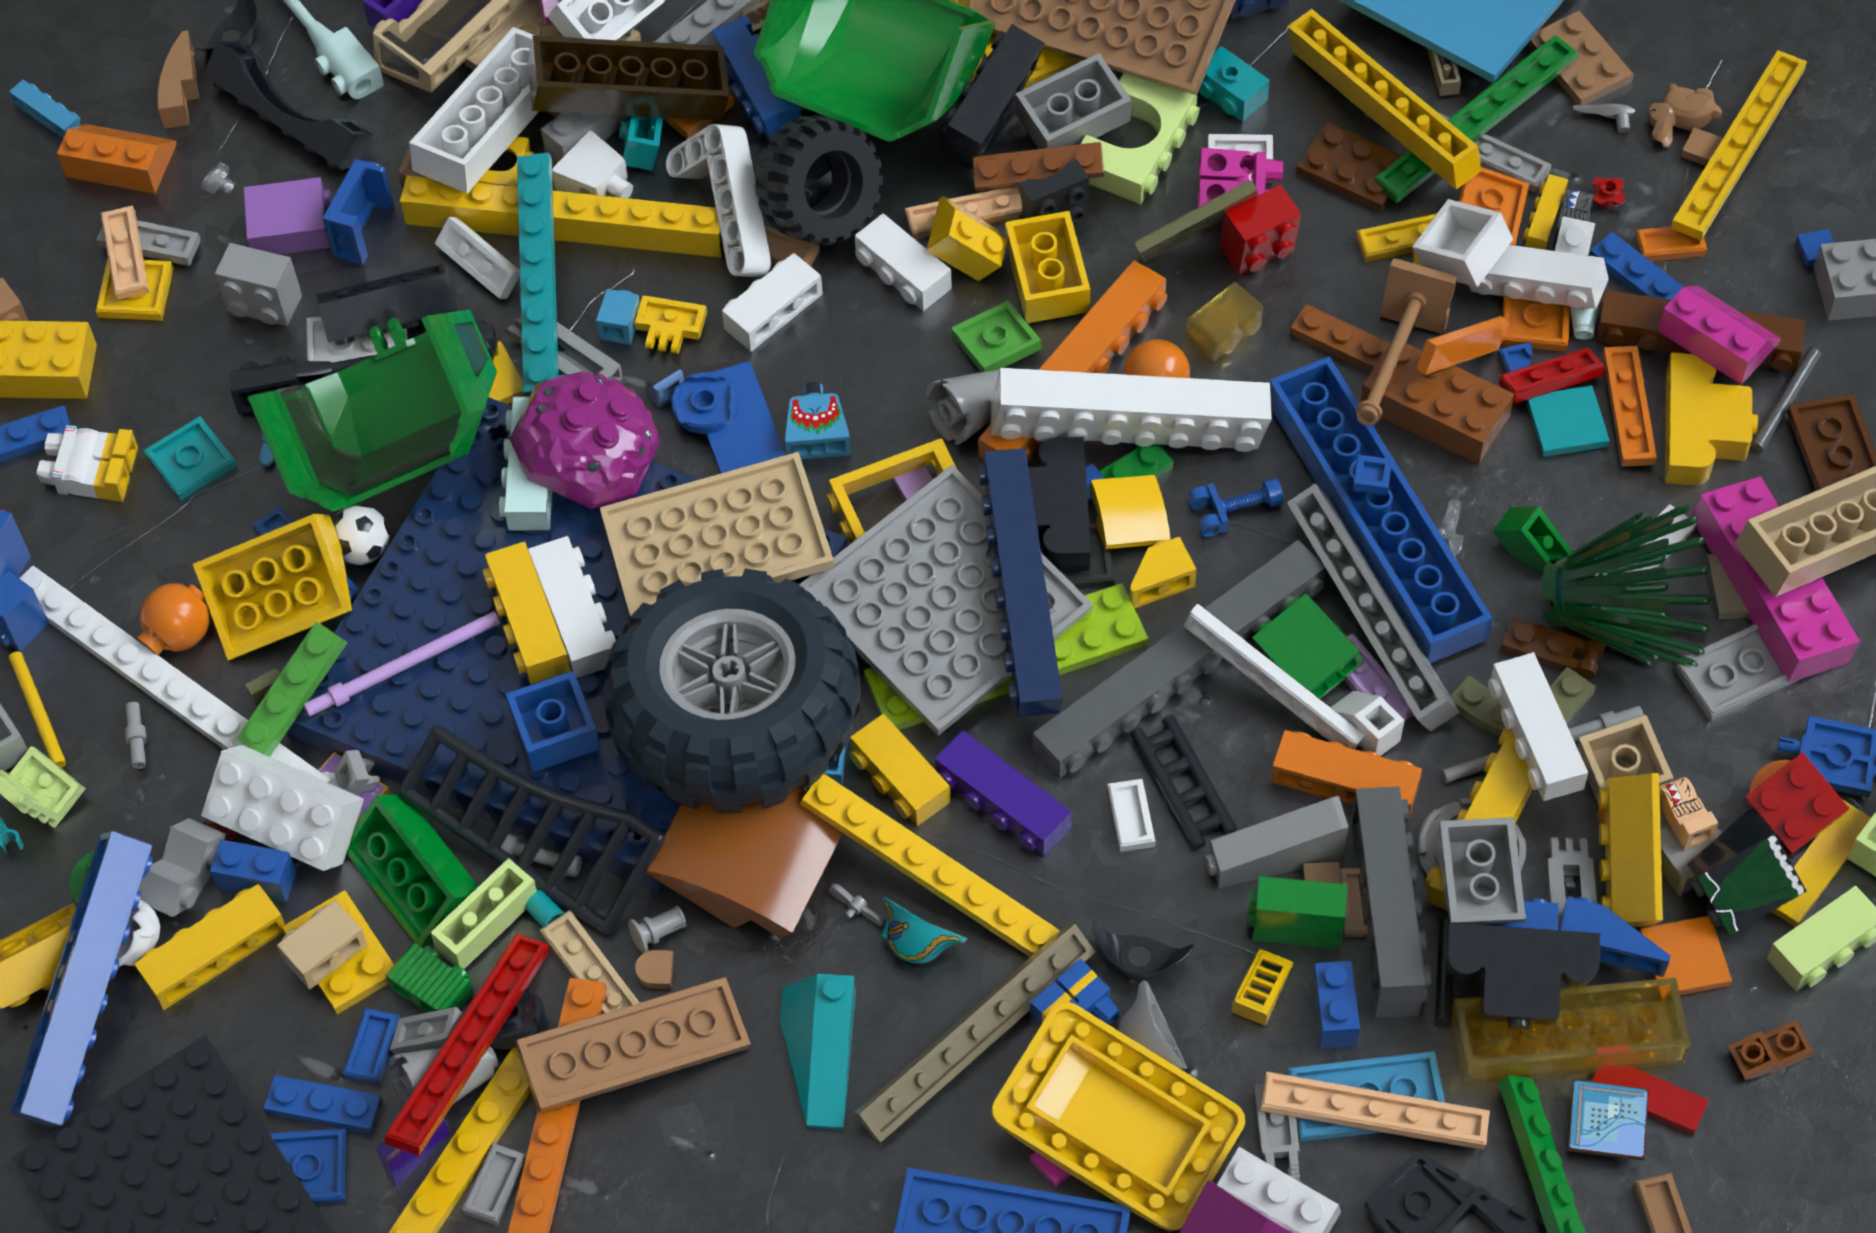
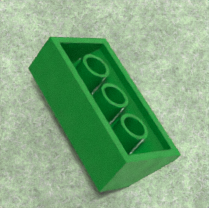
[346,794,478,948]

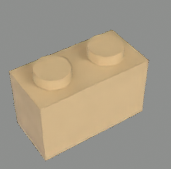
[277,900,367,990]

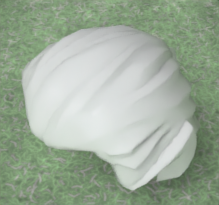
[116,900,160,967]

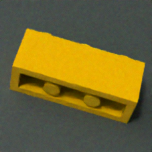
[850,713,951,826]

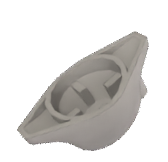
[1118,980,1187,1070]

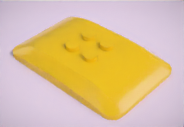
[991,1002,1245,1232]

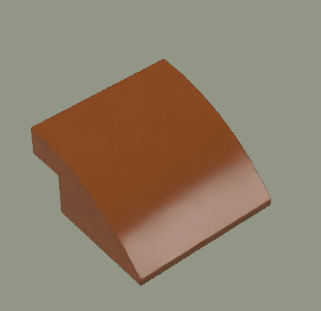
[645,787,842,939]

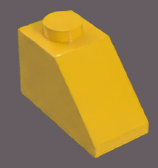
[1130,536,1196,609]

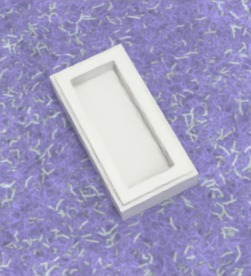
[1107,779,1155,852]

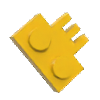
[634,295,707,354]

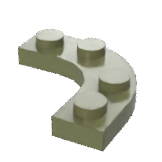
[1450,667,1596,736]

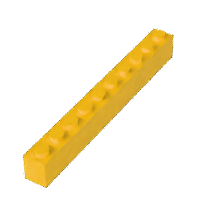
[400,175,724,258]

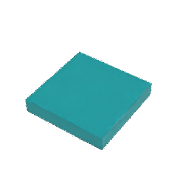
[1526,386,1610,458]
[143,416,237,501]

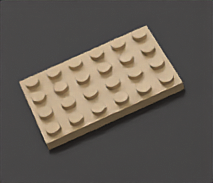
[600,452,835,616]

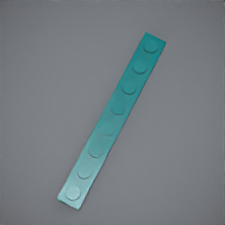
[517,152,559,397]

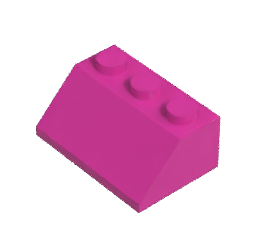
[1658,285,1781,385]

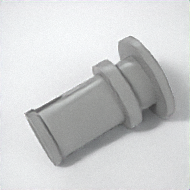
[628,906,687,953]

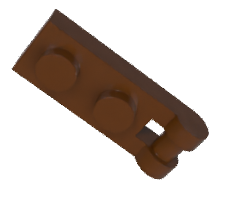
[1500,616,1605,679]

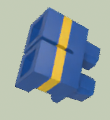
[1030,958,1120,1026]

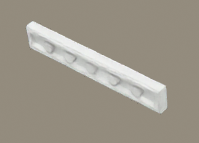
[1184,604,1365,749]

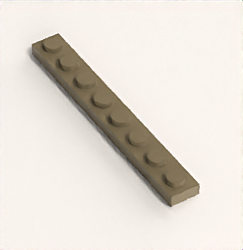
[854,923,1095,1143]

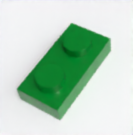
[1099,444,1173,479]

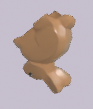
[1647,83,1722,148]

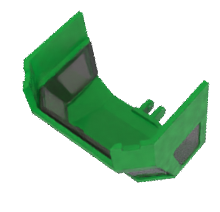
[248,310,497,511]

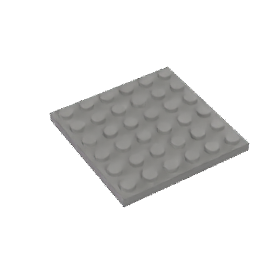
[799,465,1093,736]

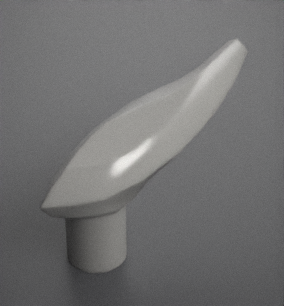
[1573,104,1635,133]

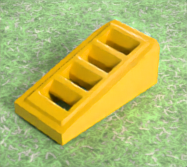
[1232,949,1294,1026]

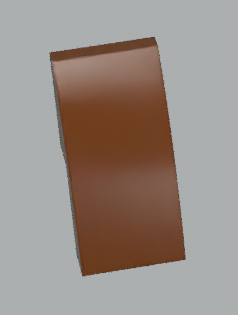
[1728,1020,1814,1080]

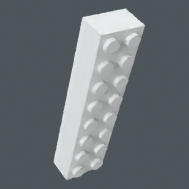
[991,368,1272,452]

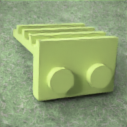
[0,746,86,828]

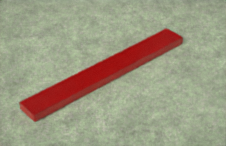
[385,933,549,1156]

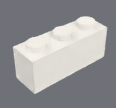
[855,214,952,311]
[722,253,823,352]

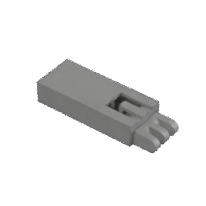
[506,316,623,380]
[1545,837,1597,930]

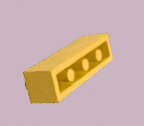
[1523,174,1568,250]

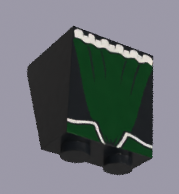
[1687,808,1807,935]

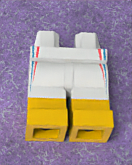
[37,425,138,502]

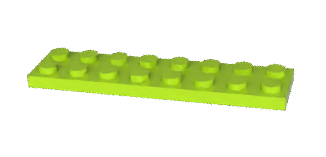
[864,583,1149,730]

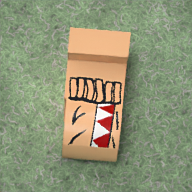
[1659,777,1718,851]

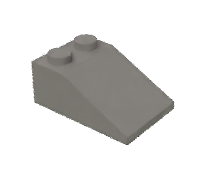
[1436,817,1526,924]

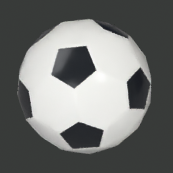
[332,505,390,565]

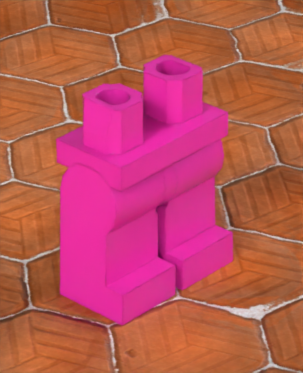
[1197,148,1283,208]

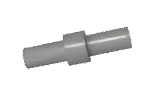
[124,702,147,769]

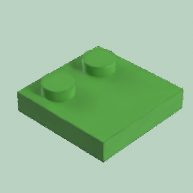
[951,300,1042,372]

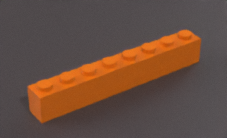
[978,260,1168,463]

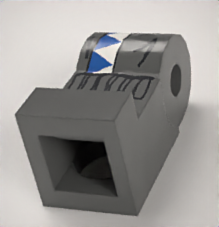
[1552,189,1594,247]

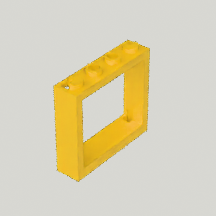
[825,438,957,543]

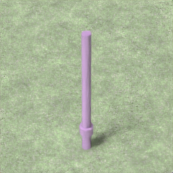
[303,611,500,717]

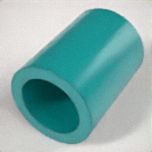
[525,890,564,928]

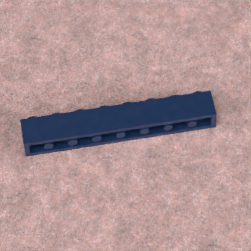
[977,448,1062,717]

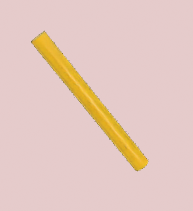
[9,651,66,768]

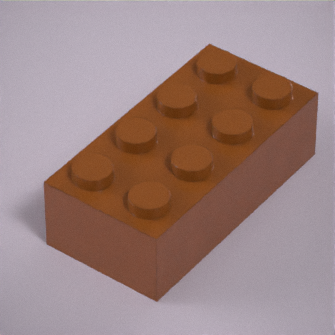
[1360,343,1514,465]

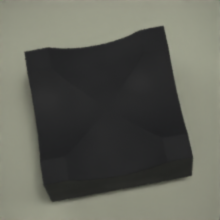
[1019,159,1089,225]

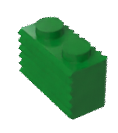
[385,943,474,1013]

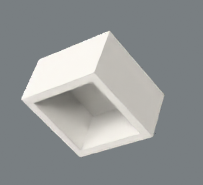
[1412,199,1513,287]

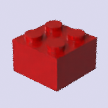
[1219,184,1302,276]
[1742,752,1850,858]

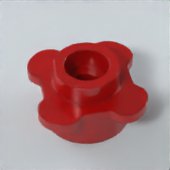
[1592,177,1625,208]

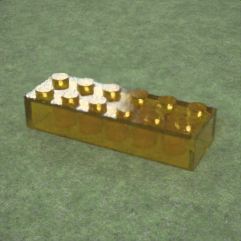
[1450,978,1691,1085]

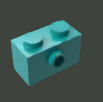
[1199,46,1270,122]
[619,116,663,171]

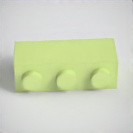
[431,858,537,969]
[1767,886,1876,991]

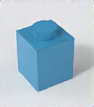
[596,289,640,345]

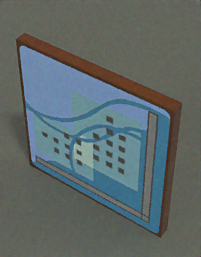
[1568,1079,1649,1161]

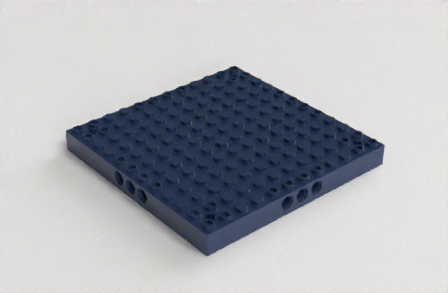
[287,397,847,893]

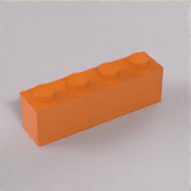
[1271,730,1422,821]

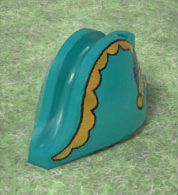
[880,897,967,964]

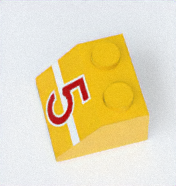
[926,196,1007,281]

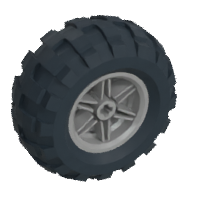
[602,568,861,813]

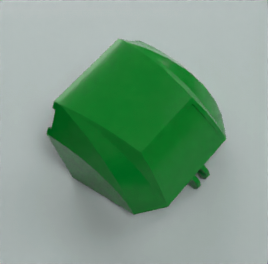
[754,0,996,142]

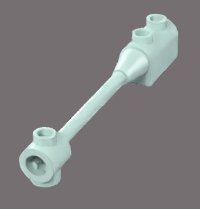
[283,0,384,99]

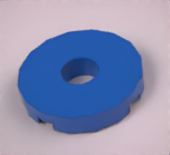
[671,372,738,434]

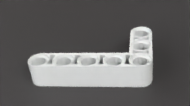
[666,124,771,278]

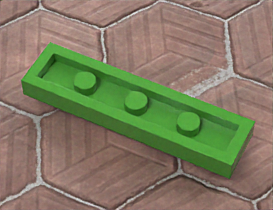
[236,621,348,757]

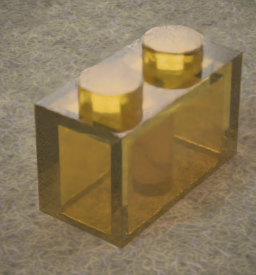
[1186,282,1263,361]

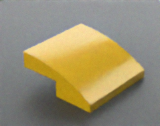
[1089,475,1170,549]

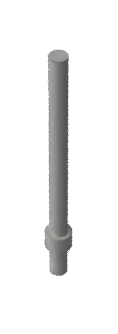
[1442,706,1644,783]

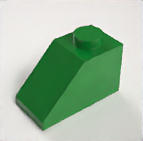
[1493,506,1573,573]

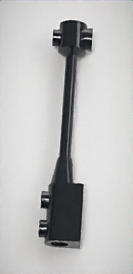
[230,319,499,415]

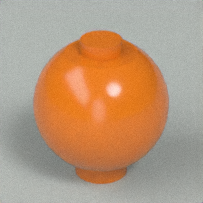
[1123,339,1190,378]
[137,583,210,655]

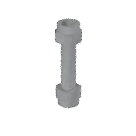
[501,834,582,877]

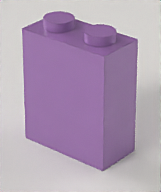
[244,177,332,255]

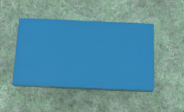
[1287,1051,1445,1142]

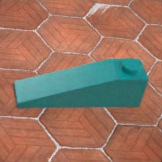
[780,974,856,1130]

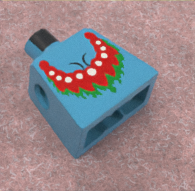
[785,382,851,459]

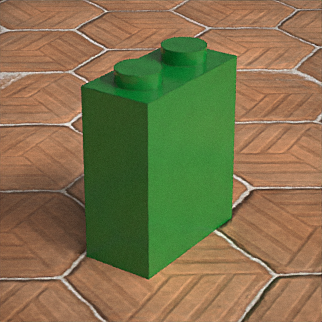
[1252,593,1364,699]
[1247,876,1347,949]

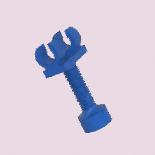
[1188,478,1284,538]

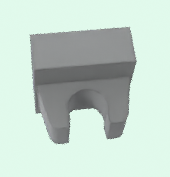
[334,750,380,796]

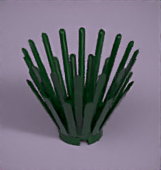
[1542,505,1711,668]

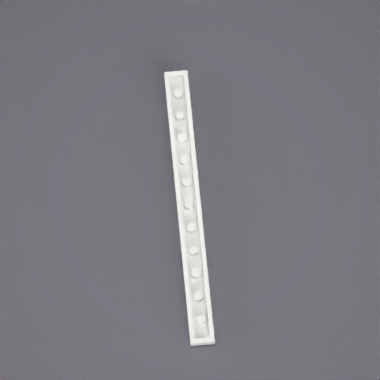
[19,566,332,784]

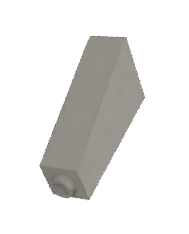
[1205,796,1349,888]

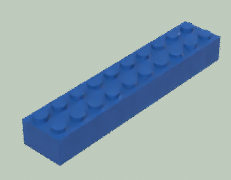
[1269,356,1493,664]

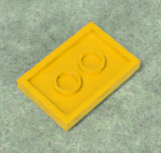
[282,890,394,1014]

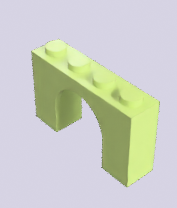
[1080,73,1200,205]

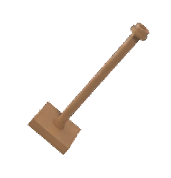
[1356,258,1458,426]

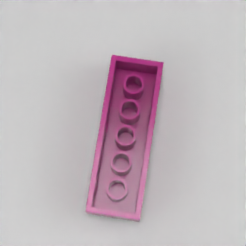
[1691,476,1861,683]

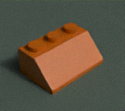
[57,124,177,194]

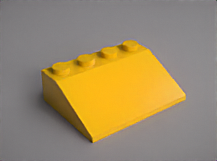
[193,514,352,661]

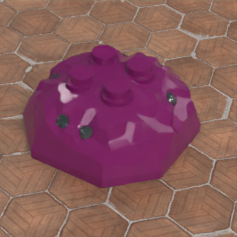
[509,371,660,509]

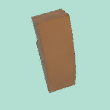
[158,30,199,129]

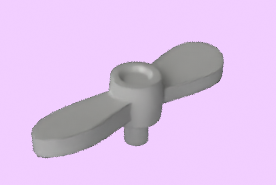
[828,883,886,927]

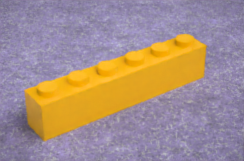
[1424,727,1533,911]

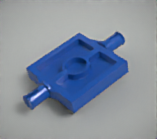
[1777,716,1876,798]

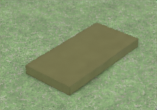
[1135,180,1258,262]

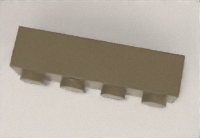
[1427,48,1461,96]

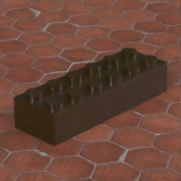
[527,35,730,121]

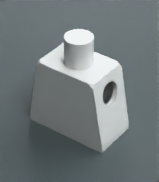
[552,130,633,198]

